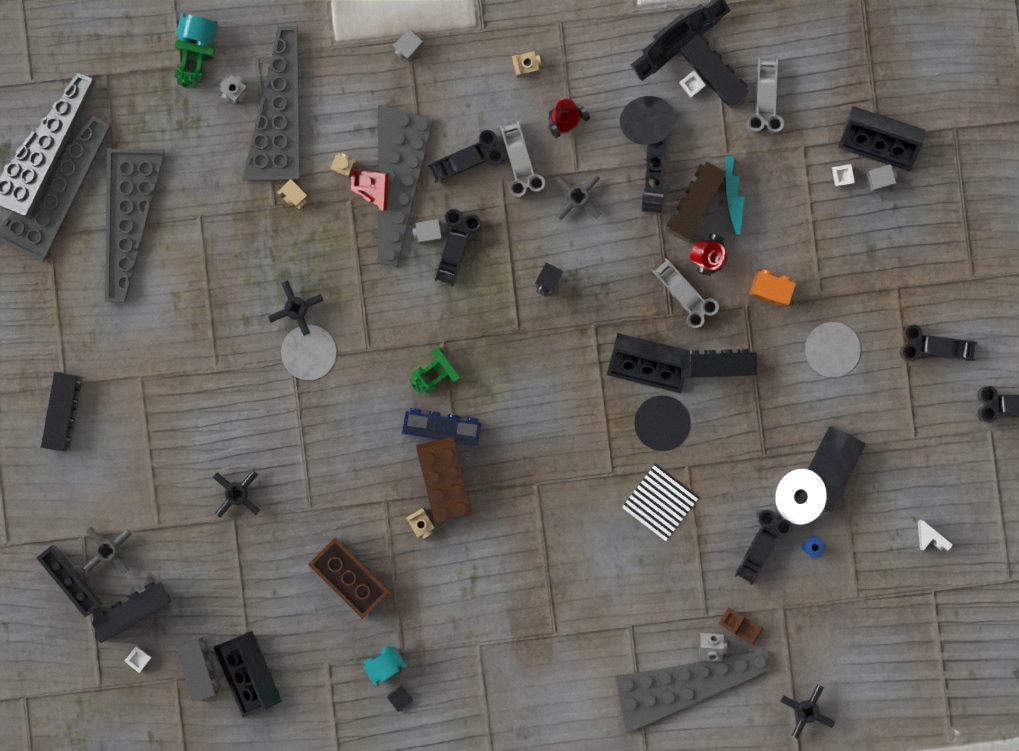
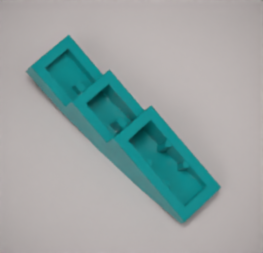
[724,156,745,236]

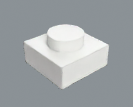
[679,71,706,98]
[832,164,855,187]
[125,646,152,673]

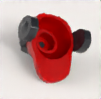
[548,98,590,138]
[690,233,728,276]

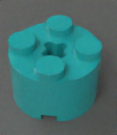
[176,13,219,47]
[363,646,408,688]

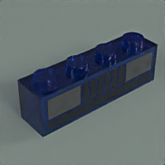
[402,408,482,446]

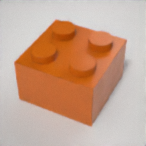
[749,269,796,307]

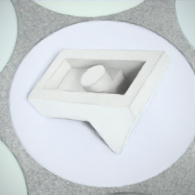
[918,520,952,551]

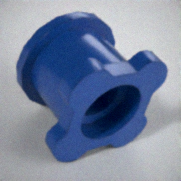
[802,535,825,558]

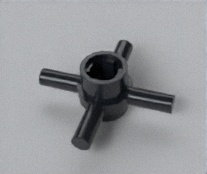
[268,280,324,336]
[213,470,260,518]
[780,684,835,739]

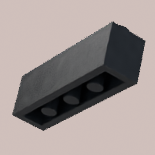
[679,34,749,108]
[534,262,563,297]
[680,349,757,378]
[41,372,82,451]
[37,545,103,618]

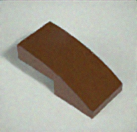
[719,607,763,645]

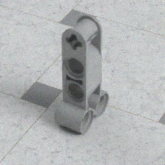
[746,58,784,134]
[500,121,545,199]
[652,258,719,329]

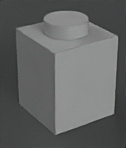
[393,29,423,61]
[866,165,898,191]
[413,219,442,243]

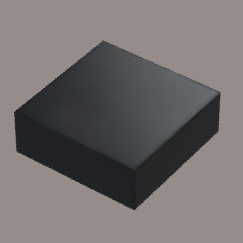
[387,685,413,712]

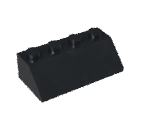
[838,106,925,172]
[607,333,689,394]
[795,426,866,512]
[92,581,172,643]
[214,631,282,717]

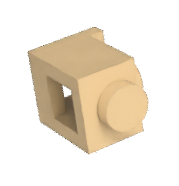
[512,51,542,77]
[331,153,356,178]
[277,179,308,209]
[406,508,435,539]

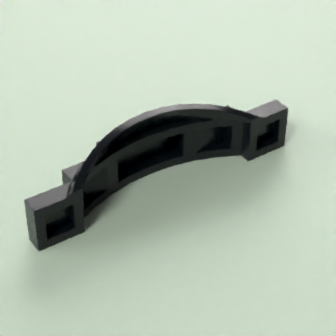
[631,0,731,81]

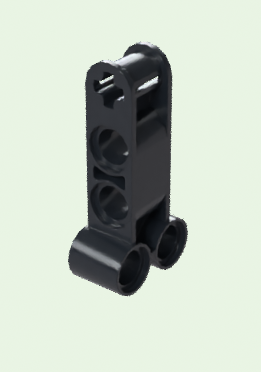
[428,130,504,183]
[642,140,666,213]
[435,209,481,287]
[900,325,978,361]
[977,386,1019,423]
[735,509,793,585]

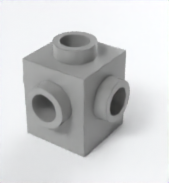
[220,75,248,104]
[699,633,727,662]

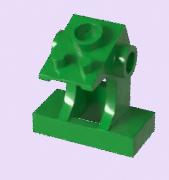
[174,39,216,89]
[409,347,460,395]

